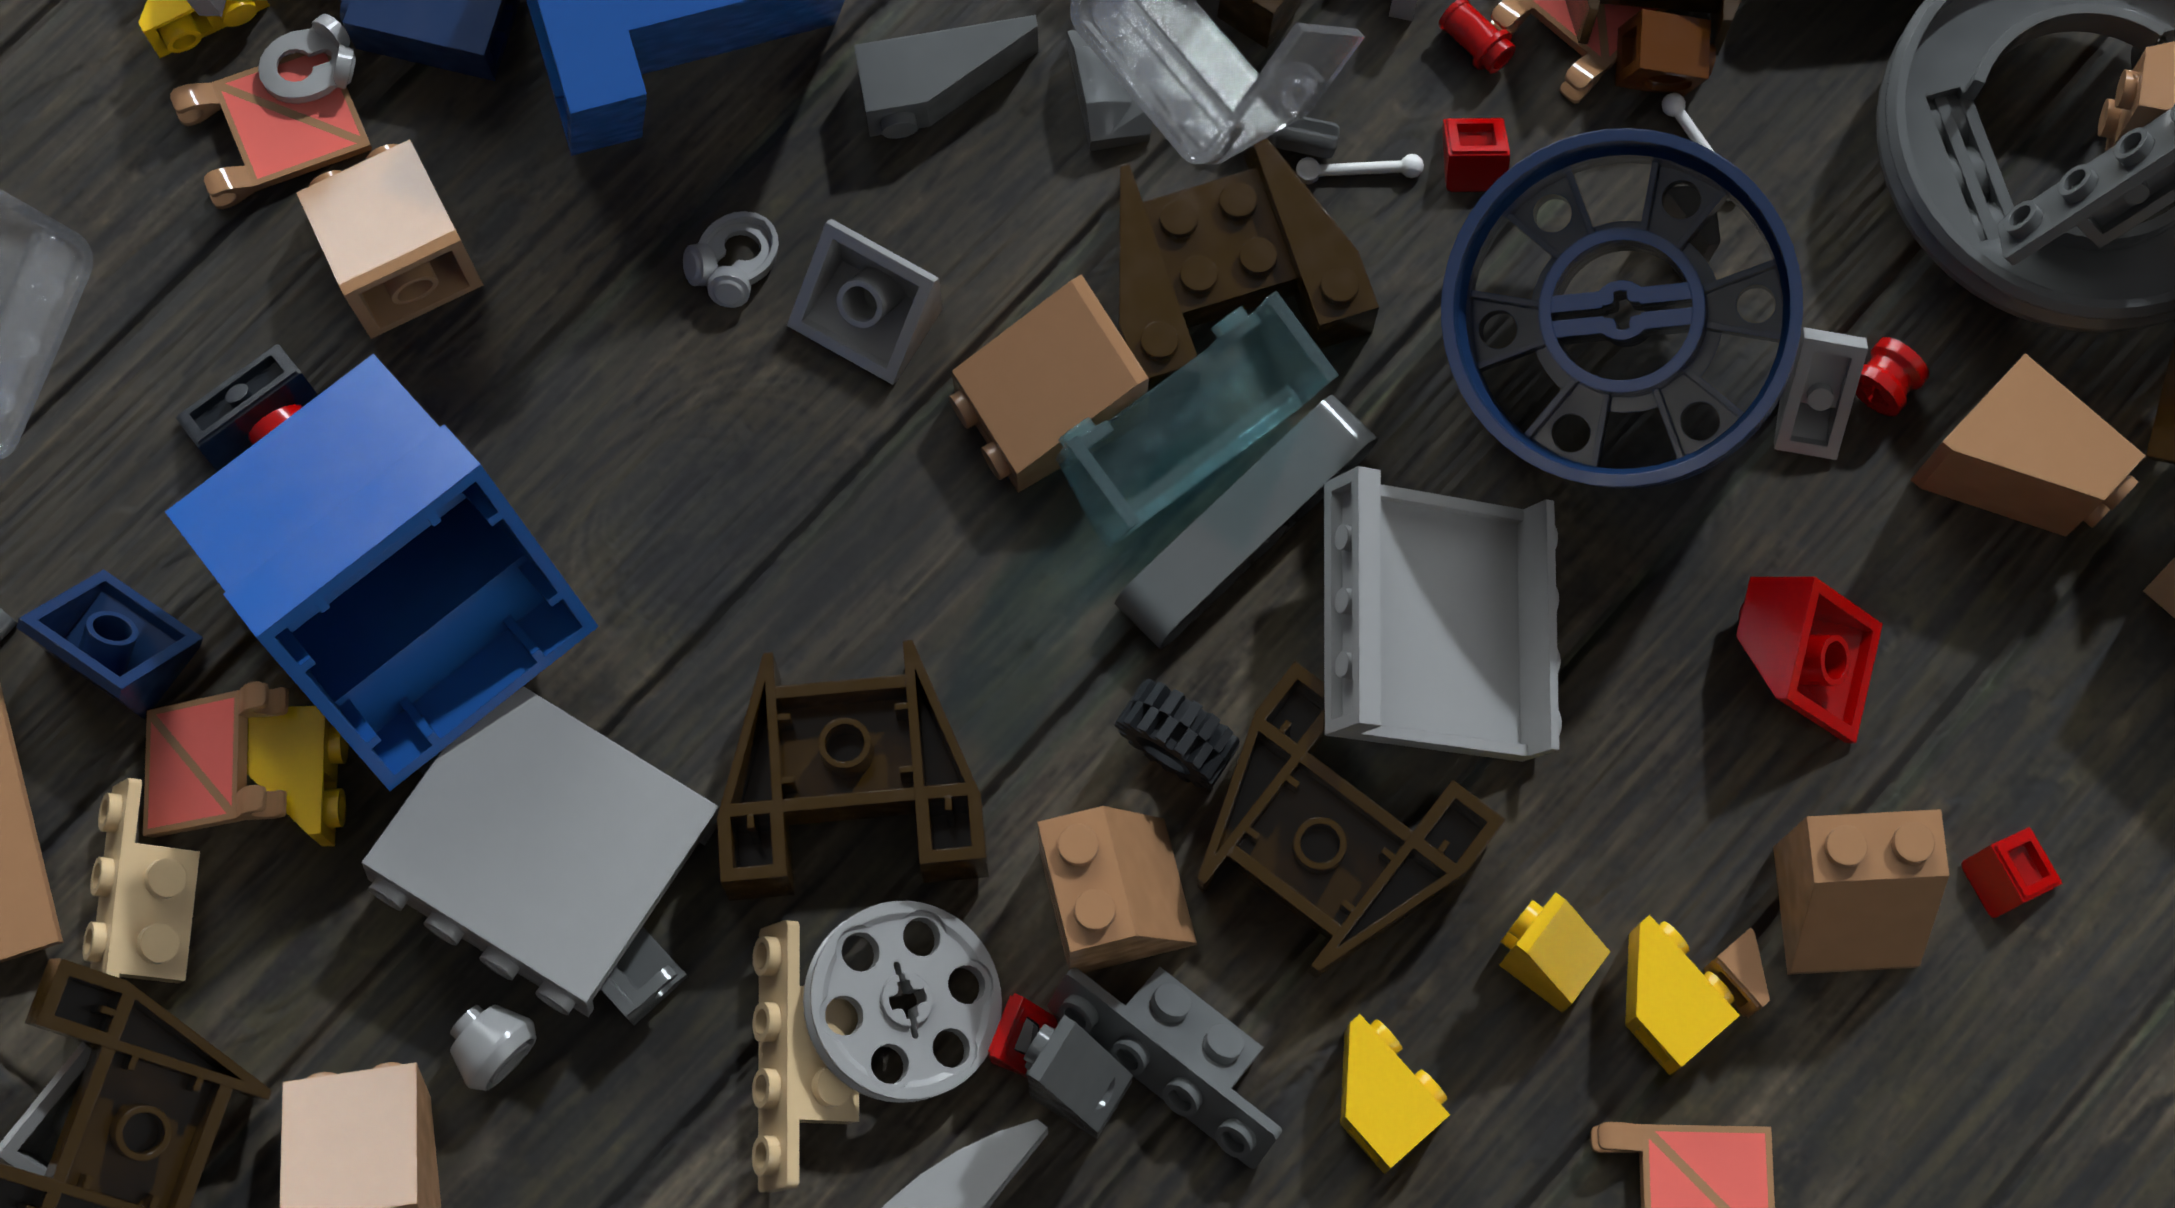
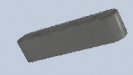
[1114,395,1378,649]

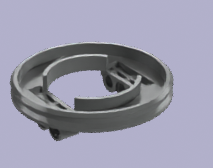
[1876,0,2175,333]

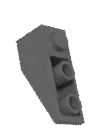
[1023,1015,1133,1139]

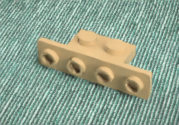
[83,778,200,983]
[752,920,859,1192]

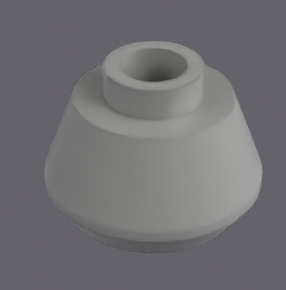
[450,1004,537,1091]

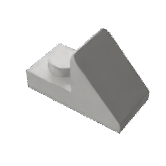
[1774,327,1868,460]

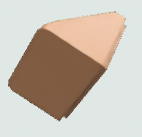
[1703,927,1770,1018]

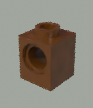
[1615,9,1716,97]

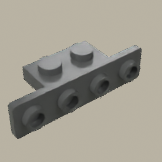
[1998,104,2175,265]
[1047,966,1282,1169]

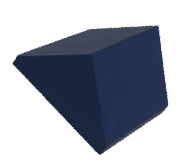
[16,569,203,720]

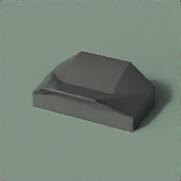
[1066,24,1177,151]

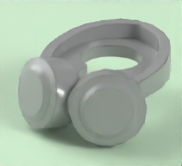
[258,14,356,104]
[683,211,779,308]

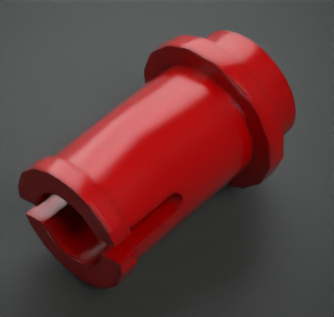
[1438,0,1516,74]

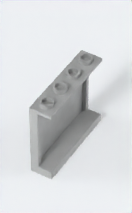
[1324,466,1562,762]
[362,686,719,1017]

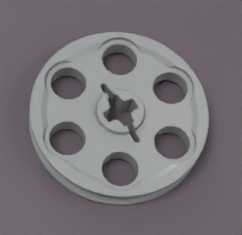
[803,901,1002,1103]

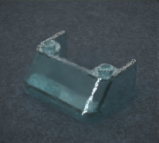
[1055,291,1339,549]

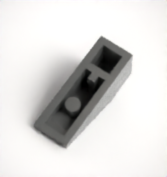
[854,15,1039,139]

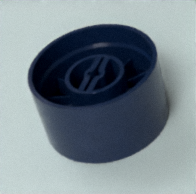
[1441,128,1803,489]

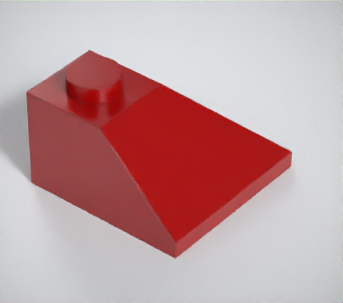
[1736,576,1883,743]

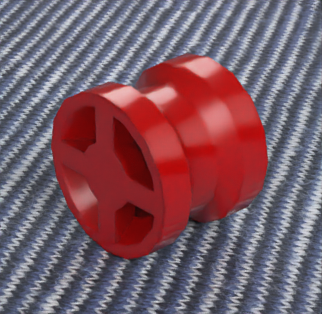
[1855,337,1930,416]

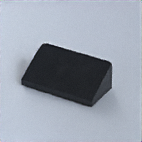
[176,344,318,472]

